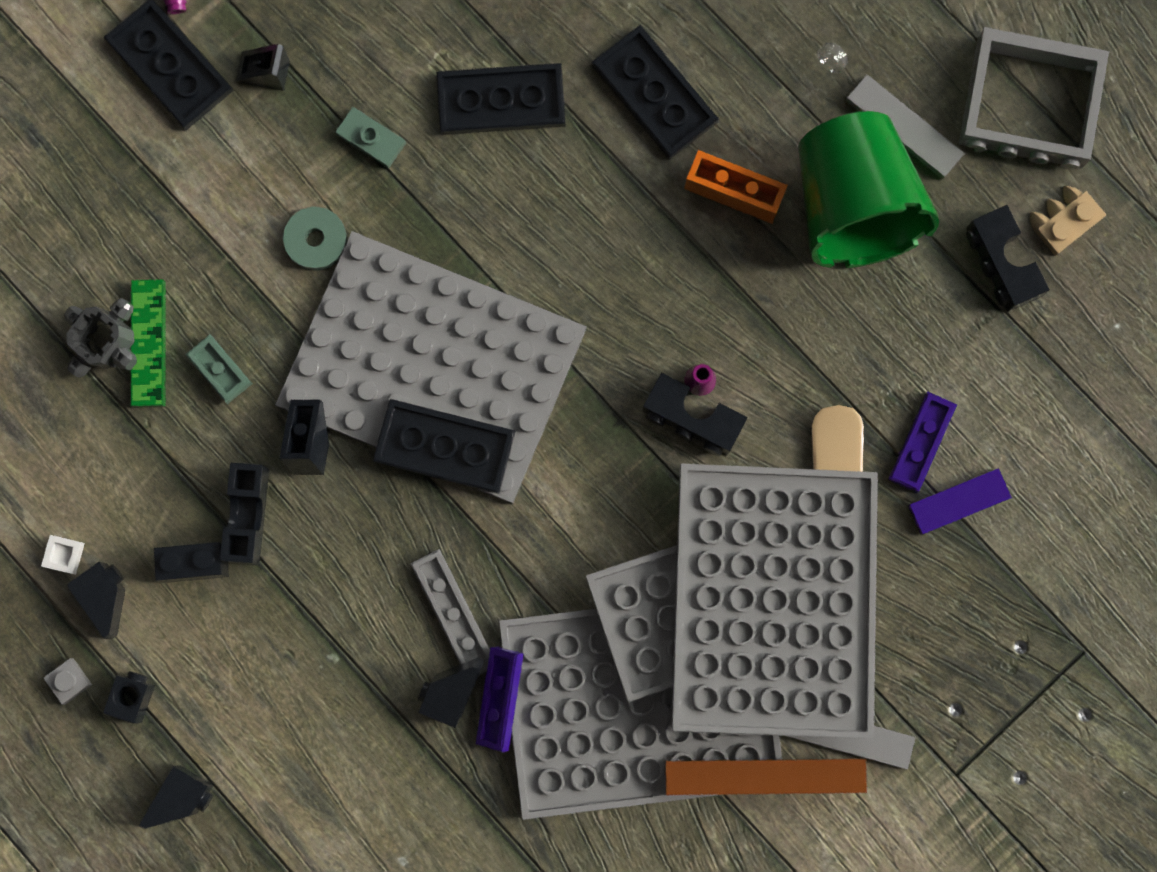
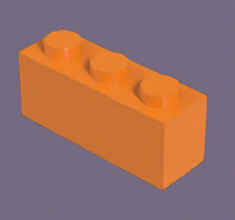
[684,150,788,224]

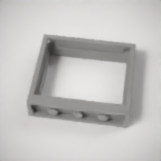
[959,27,1109,169]

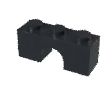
[966,205,1050,312]
[642,372,748,456]
[220,462,269,566]

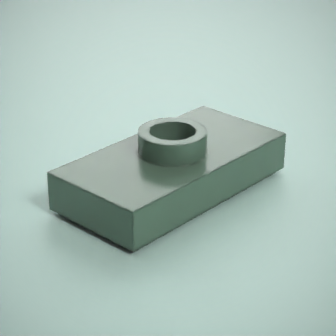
[335,107,406,169]
[185,334,252,404]

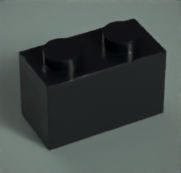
[154,542,229,583]

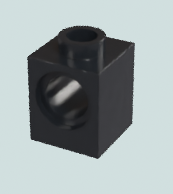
[103,671,155,724]

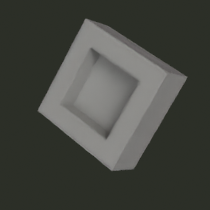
[43,658,92,705]

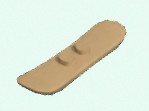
[812,405,864,472]

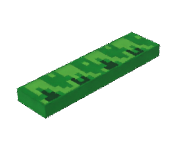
[131,279,166,408]

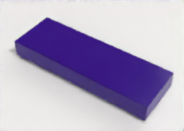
[888,392,957,493]
[908,468,1012,535]
[476,647,524,752]

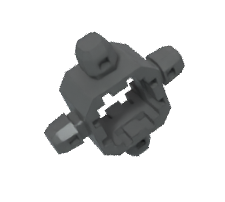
[64,298,137,378]

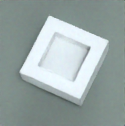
[41,535,85,575]

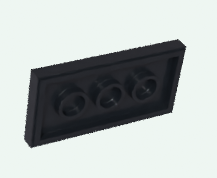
[103,0,234,131]
[591,25,719,160]
[436,63,566,135]
[373,399,516,494]

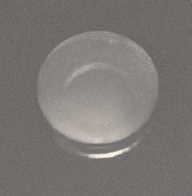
[817,42,848,74]

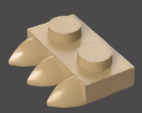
[1030,186,1107,256]

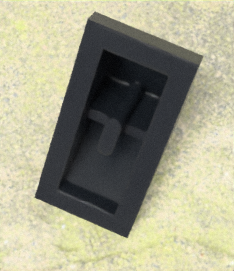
[236,44,290,91]

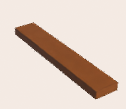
[665,759,867,795]

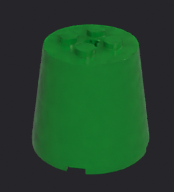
[798,111,939,268]

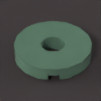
[283,206,348,271]

